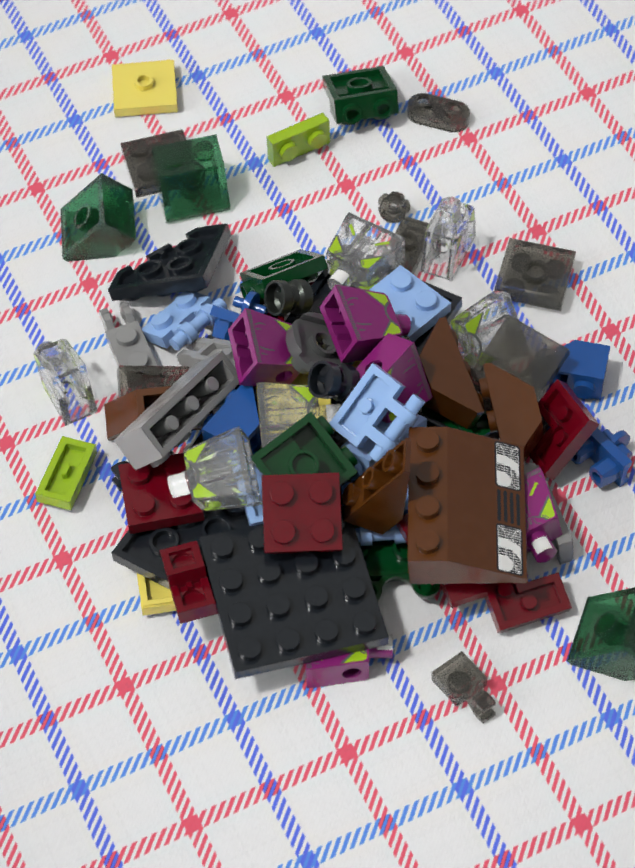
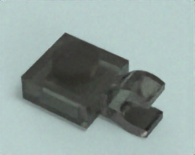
[431,651,496,724]

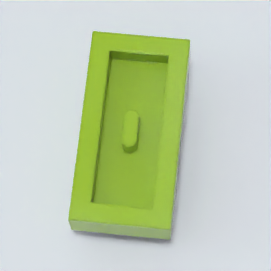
[266,113,330,167]
[35,436,97,510]

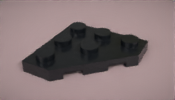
[108,223,231,301]

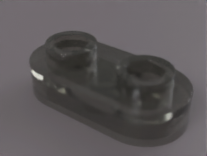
[407,93,470,133]

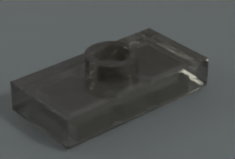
[381,216,435,274]
[117,365,189,397]

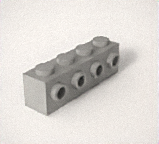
[114,351,239,470]

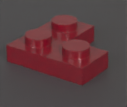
[529,379,600,480]
[485,572,572,634]

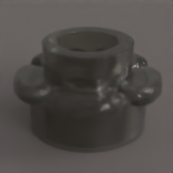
[378,191,410,223]

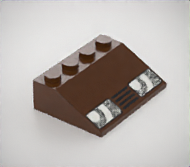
[408,427,527,584]

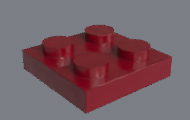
[118,453,204,534]
[261,472,343,554]

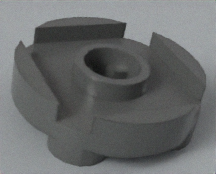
[286,312,355,374]

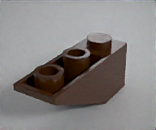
[342,438,411,535]

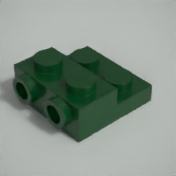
[322,66,399,125]
[240,249,328,305]
[250,412,358,487]

